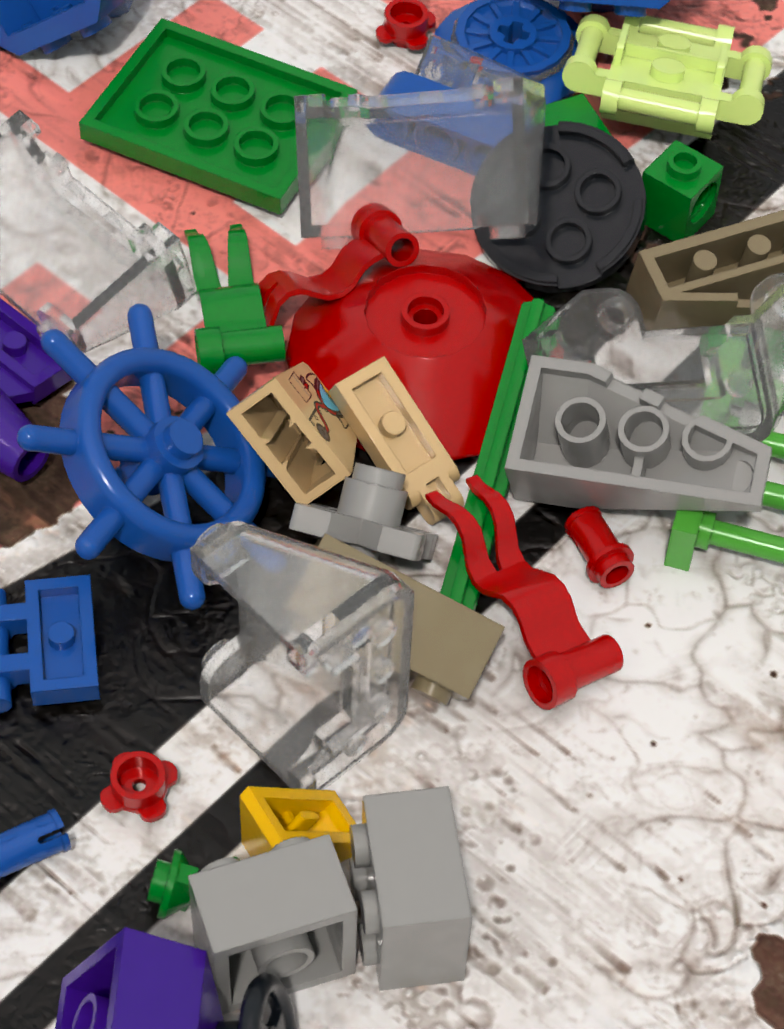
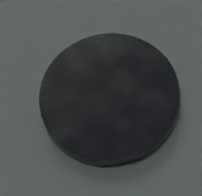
[471,121,647,293]

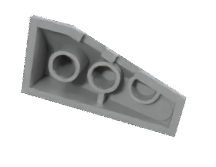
[505,355,772,512]

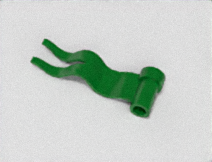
[184,224,286,374]

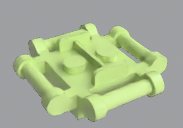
[562,14,772,140]

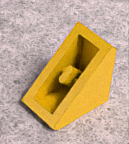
[239,786,356,863]

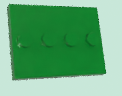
[79,18,358,215]

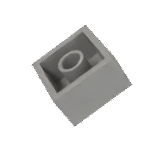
[349,786,472,991]
[188,834,358,1014]

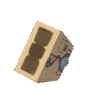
[226,362,357,504]

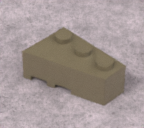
[626,210,784,338]
[279,533,505,706]

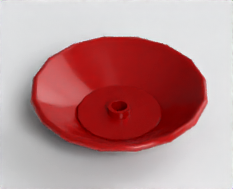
[286,249,560,460]

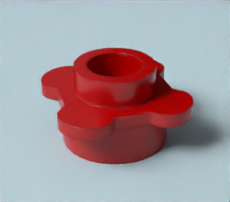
[376,0,436,50]
[100,751,178,822]

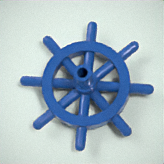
[16,303,287,610]

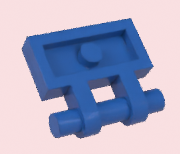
[0,574,100,713]

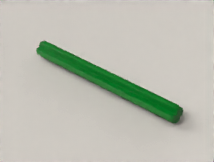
[440,298,556,611]

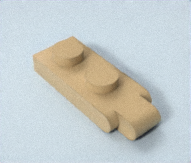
[328,356,464,525]

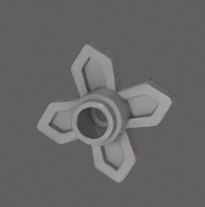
[289,462,438,561]

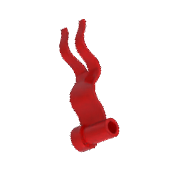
[258,203,419,326]
[425,475,624,710]

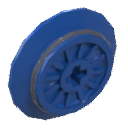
[430,0,578,113]

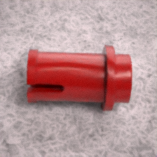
[564,506,634,588]

